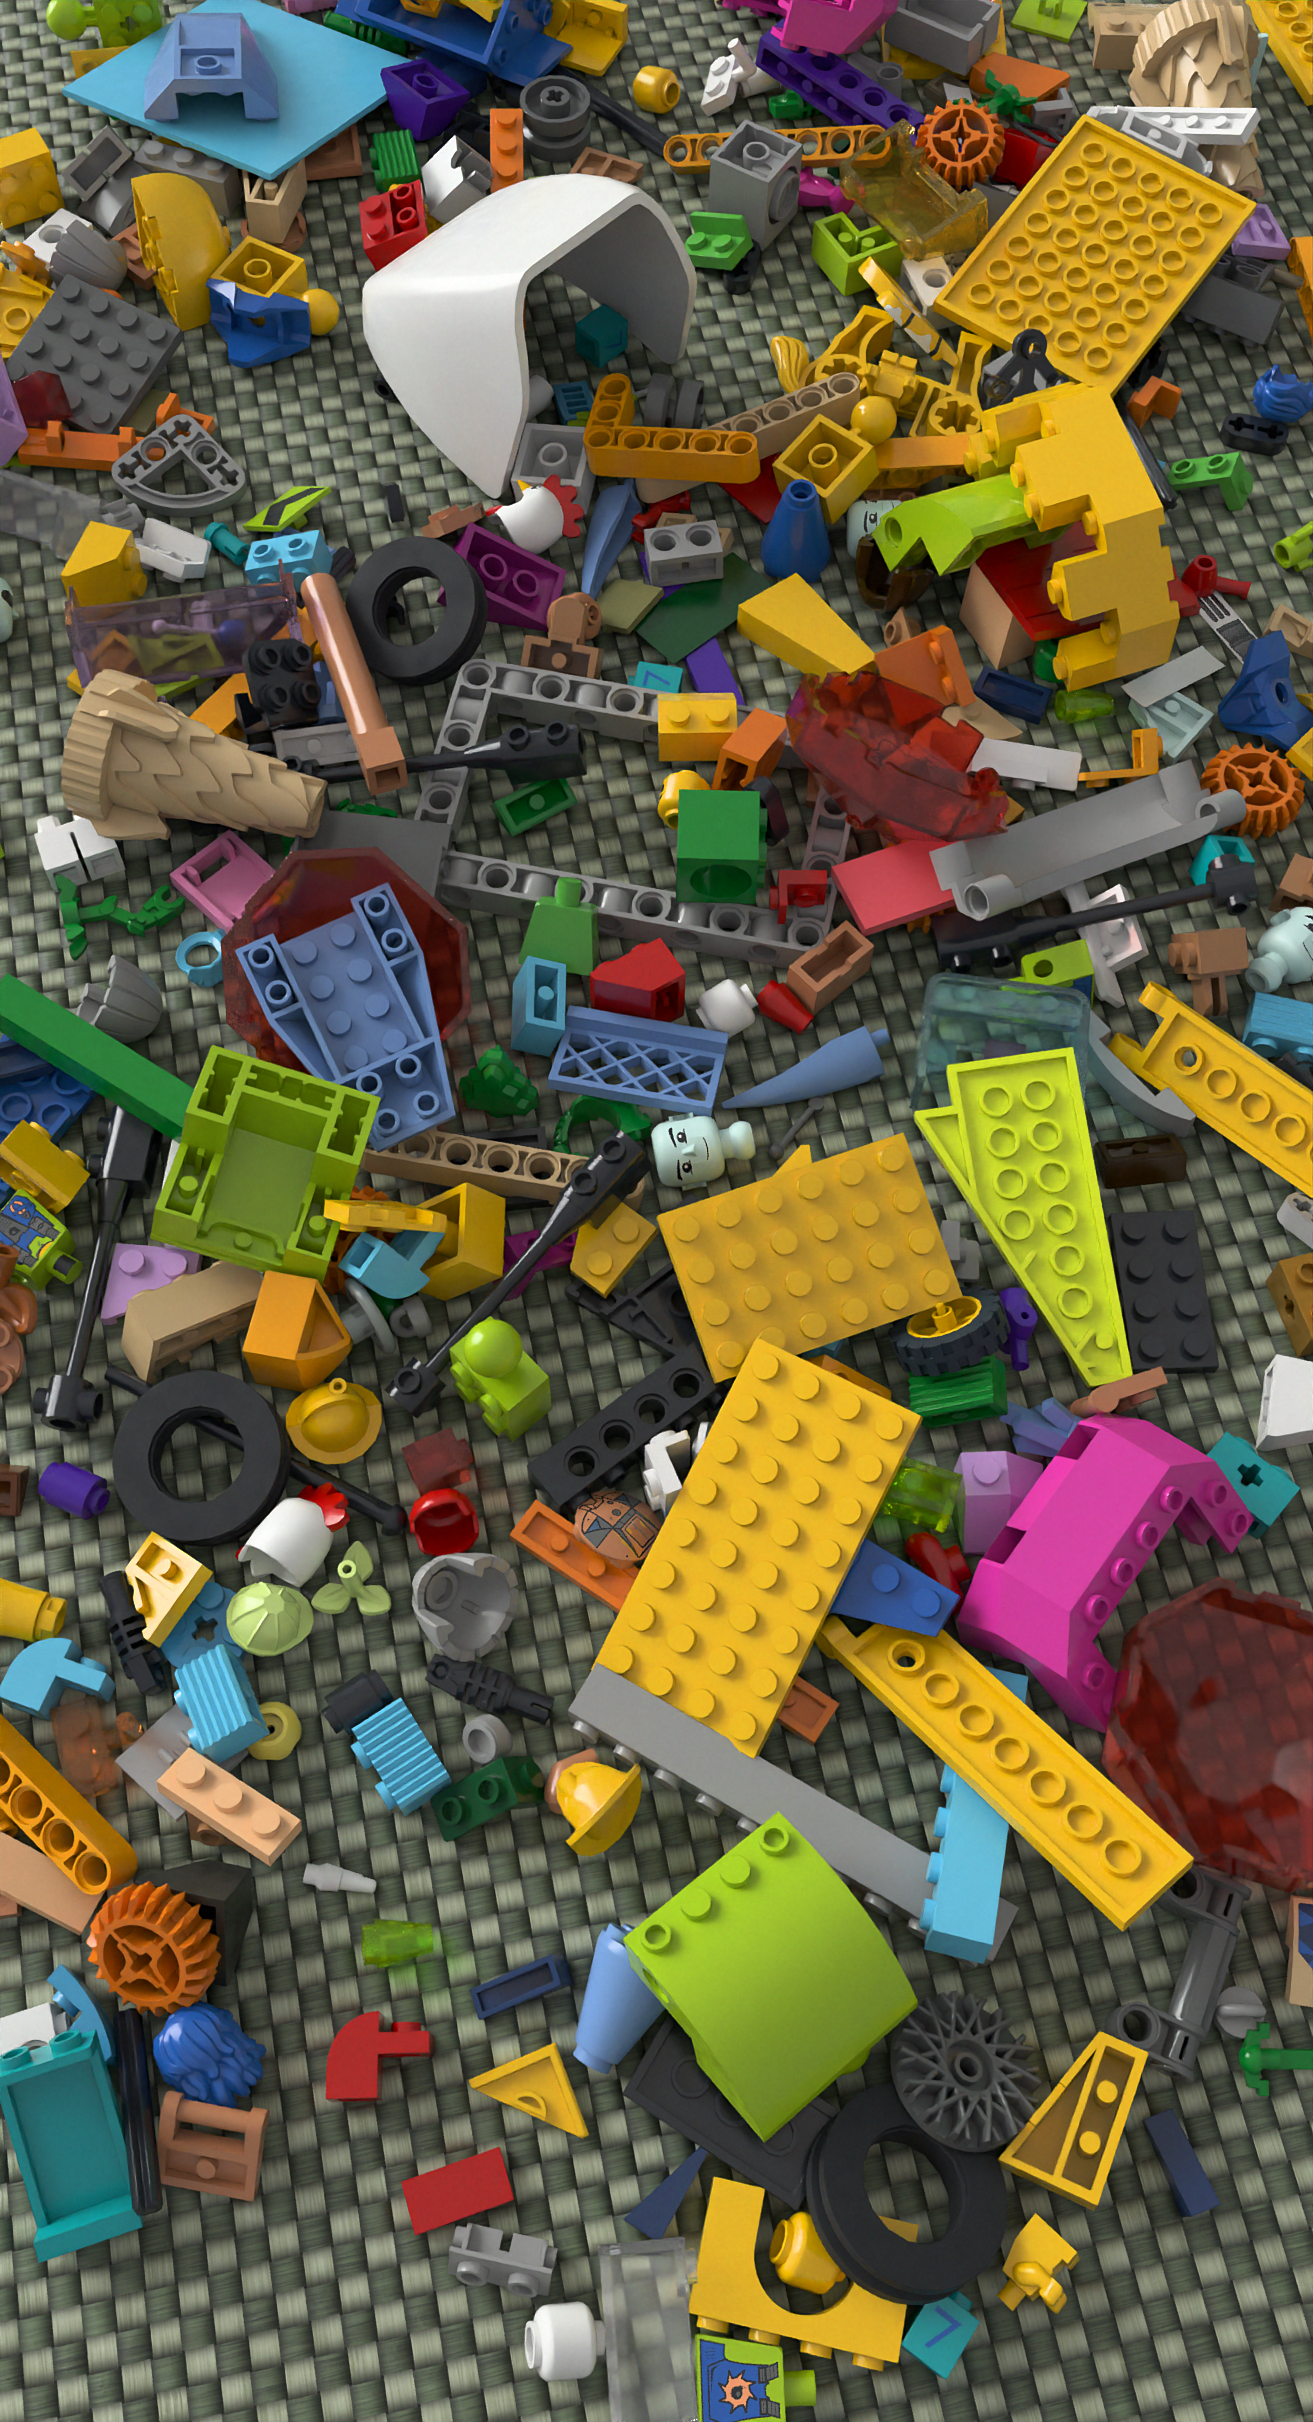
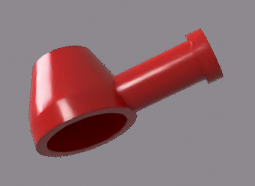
[1181,555,1251,600]

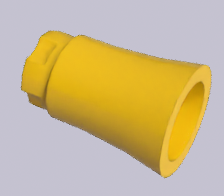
[0,1577,68,1643]

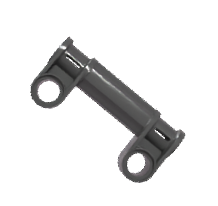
[1104,1864,1252,2083]

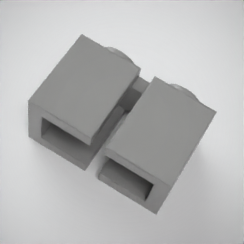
[61,124,132,201]

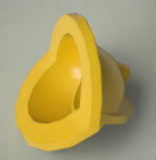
[285,1378,383,1465]
[556,1762,642,1857]

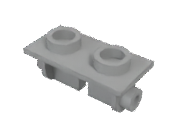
[448,2222,558,2298]

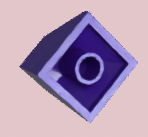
[380,58,470,141]

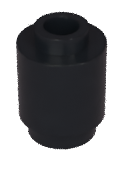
[321,1669,394,1737]

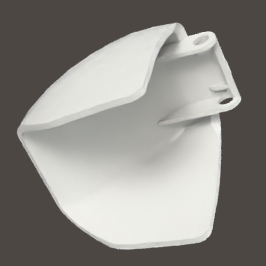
[362,173,697,499]

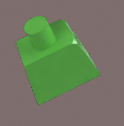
[518,877,599,976]

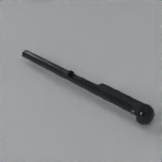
[104,1364,408,1536]

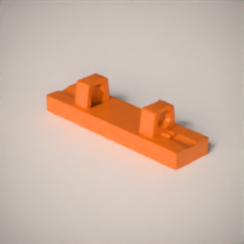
[18,421,166,475]

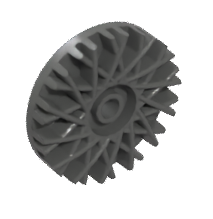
[890,1990,1041,2152]

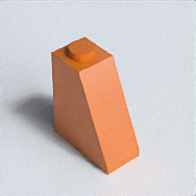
[969,52,1071,129]
[711,707,791,791]

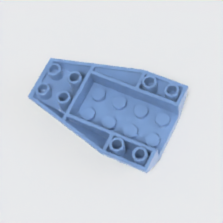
[144,13,279,122]
[235,882,456,1153]

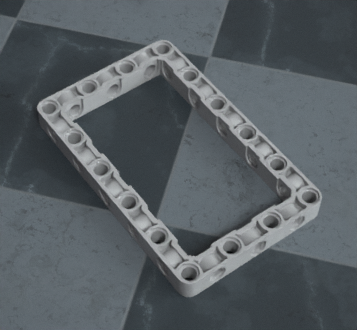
[413,659,868,969]

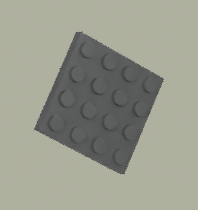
[5,273,185,435]

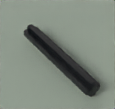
[113,2008,163,2216]

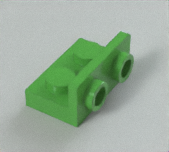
[684,211,754,270]

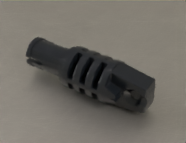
[97,1570,168,1696]
[425,1654,555,1727]

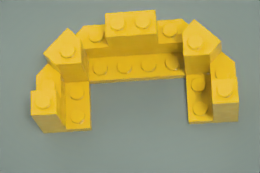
[963,382,1180,692]

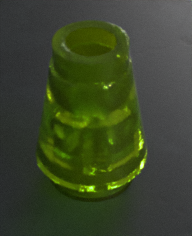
[1054,688,1113,724]
[361,1918,433,1970]

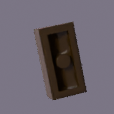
[1094,1133,1187,1189]

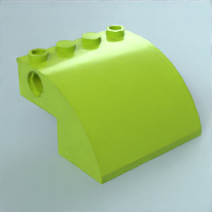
[871,472,1076,576]
[150,1045,381,1287]
[622,1811,918,2143]

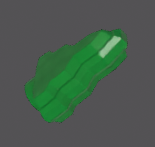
[458,1045,540,1118]

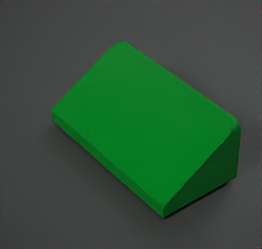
[490,778,578,838]

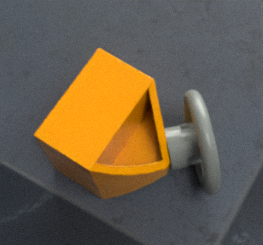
[242,1270,396,1392]

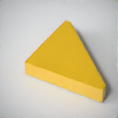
[469,2043,589,2139]

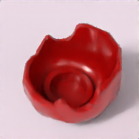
[409,1488,479,1557]

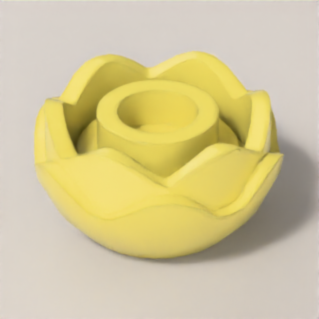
[247,1702,302,1760]

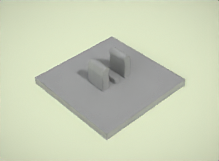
[115,1703,249,1823]

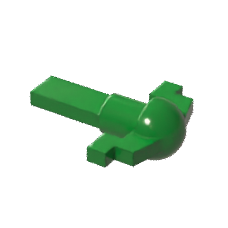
[1238,2022,1313,2096]

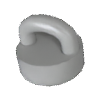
[389,1294,434,1339]
[462,1714,513,1765]
[1213,1986,1266,2040]

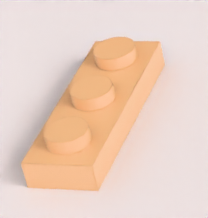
[156,1747,302,1866]

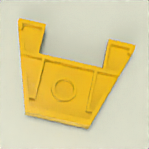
[0,262,55,364]

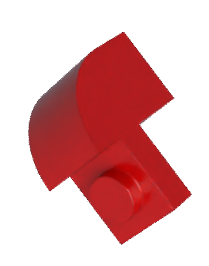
[325,2011,433,2102]

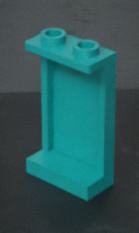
[0,2029,145,2263]

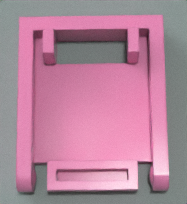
[169,829,287,938]

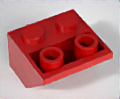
[359,180,428,272]
[590,938,686,1023]

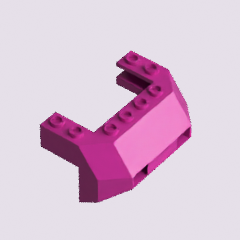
[722,0,899,57]
[957,1413,1254,1736]

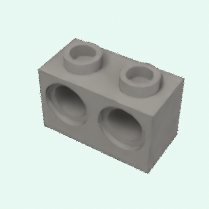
[644,520,723,587]

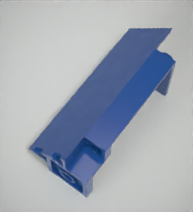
[335,0,574,87]

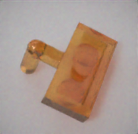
[49,1695,145,1799]

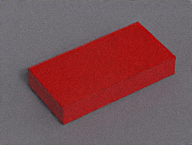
[401,2147,515,2236]

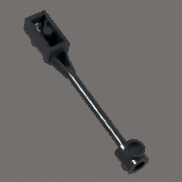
[282,719,587,785]
[931,853,1257,977]
[33,1105,164,1432]
[384,1129,653,1419]

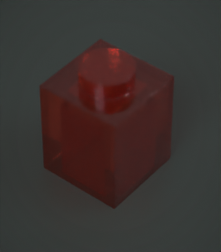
[11,370,73,430]
[401,1427,474,1497]

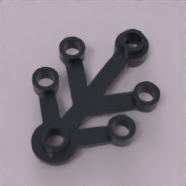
[980,328,1070,431]

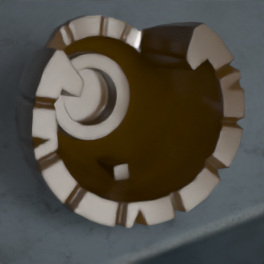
[856,533,938,614]

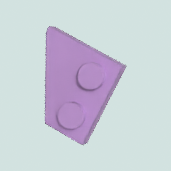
[1231,203,1292,260]
[100,1243,203,1325]

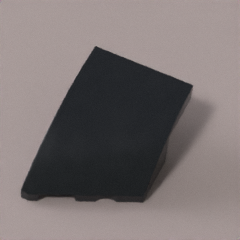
[427,101,491,181]

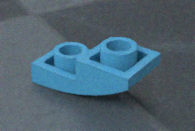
[47,1964,117,2067]

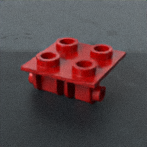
[718,453,782,525]

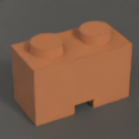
[786,920,875,1015]

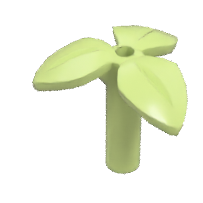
[311,1541,392,1616]

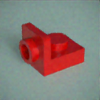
[769,870,827,924]

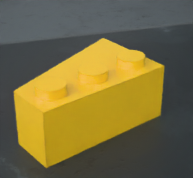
[998,2031,1148,2211]

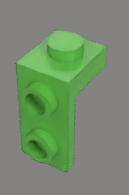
[1167,452,1253,511]

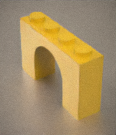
[687,2177,919,2372]

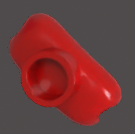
[905,1532,973,1617]

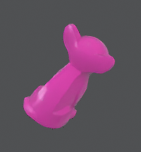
[798,166,858,215]

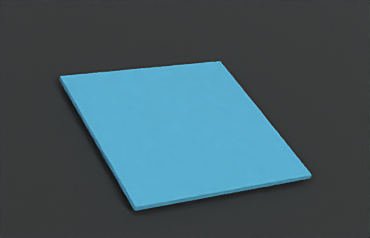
[62,0,413,181]

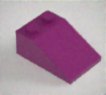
[436,522,567,632]

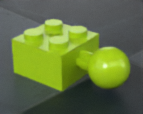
[46,0,167,48]
[449,1316,552,1442]

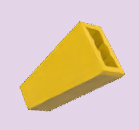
[737,573,877,698]

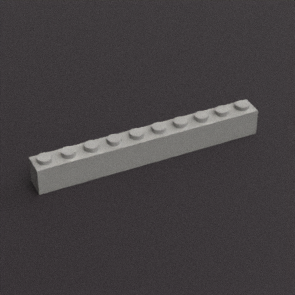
[568,1662,1019,1968]

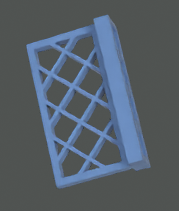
[547,1005,729,1117]

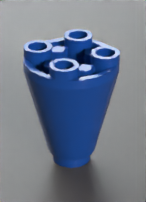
[760,479,831,583]

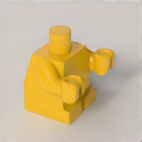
[864,350,920,412]
[996,2213,1080,2314]

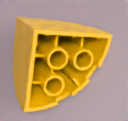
[131,173,232,332]

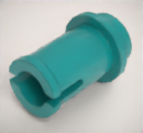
[204,522,251,565]

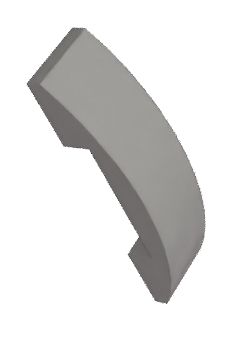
[1073,1003,1196,1138]

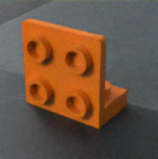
[874,625,976,725]

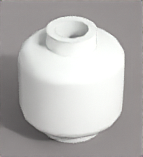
[696,979,758,1039]
[525,2301,606,2382]

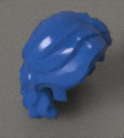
[1253,364,1313,423]
[153,2000,267,2109]

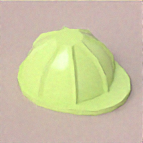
[226,1582,314,1656]

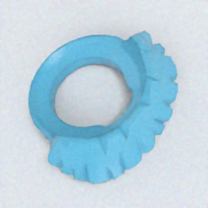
[176,928,238,988]

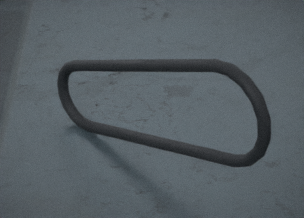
[1012,121,1063,149]

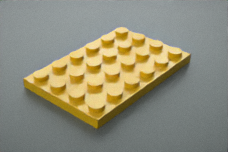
[656,1132,963,1384]

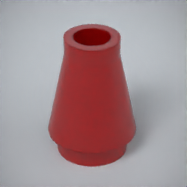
[756,979,815,1035]

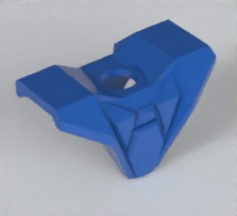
[206,278,312,369]
[1218,630,1313,751]

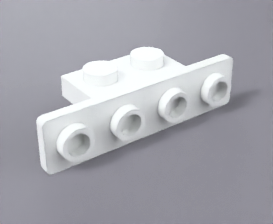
[927,730,1082,791]
[1060,880,1149,1009]

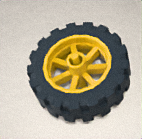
[888,1286,1010,1376]

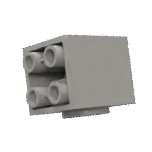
[708,119,803,251]

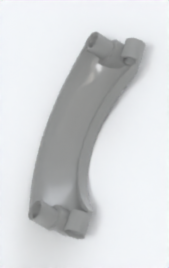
[929,759,1246,921]

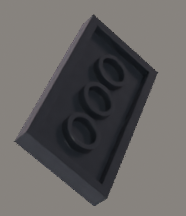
[1107,1210,1219,1375]
[622,2013,840,2211]

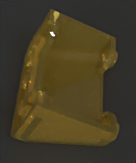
[839,118,988,263]

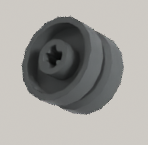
[520,75,591,163]
[643,373,705,429]

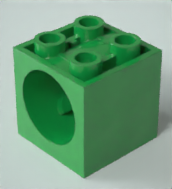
[676,789,767,904]

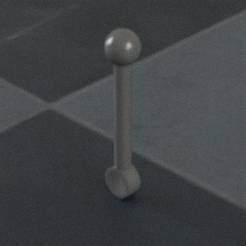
[768,1096,824,1161]

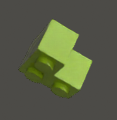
[811,211,906,297]

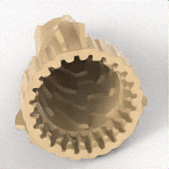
[1128,0,1265,201]
[61,669,328,840]

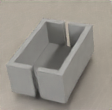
[884,0,1001,76]

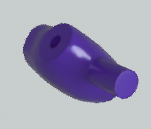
[998,1287,1038,1371]

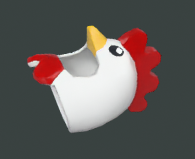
[485,474,584,555]
[235,1483,350,1587]

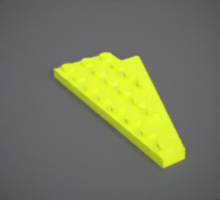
[914,1047,1133,1388]

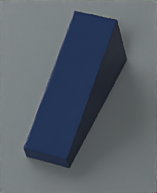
[470,1954,574,2020]
[1142,2108,1221,2217]
[623,2147,708,2243]

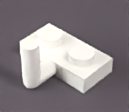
[701,38,757,117]

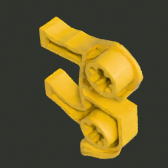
[770,305,993,437]

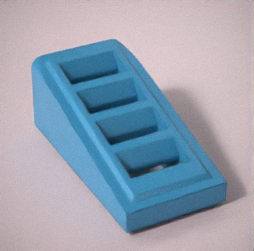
[552,380,593,426]

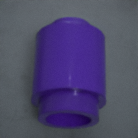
[38,1462,110,1520]

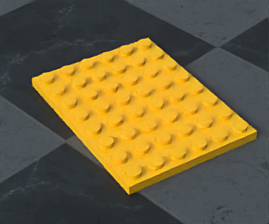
[933,114,1257,398]

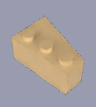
[242,158,307,244]
[121,1260,263,1384]

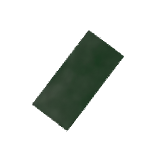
[633,552,774,664]

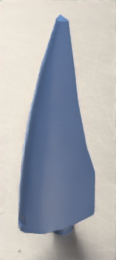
[582,478,642,600]
[721,1026,890,1109]

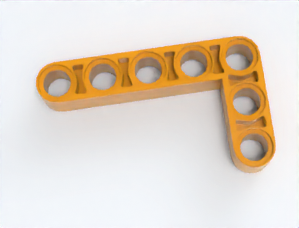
[583,373,760,483]

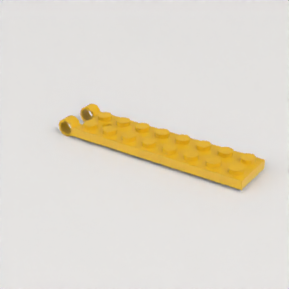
[1107,981,1313,1199]
[815,1615,1194,1932]

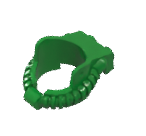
[552,1095,653,1158]

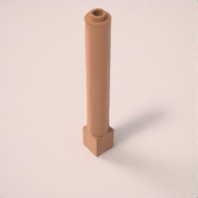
[300,573,409,796]

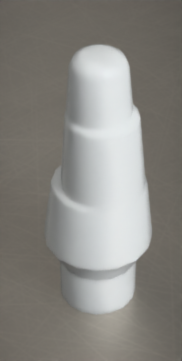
[302,1863,377,1894]

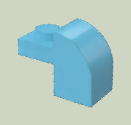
[338,1229,445,1299]
[0,1638,116,1722]

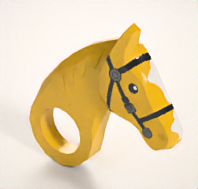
[858,256,961,369]

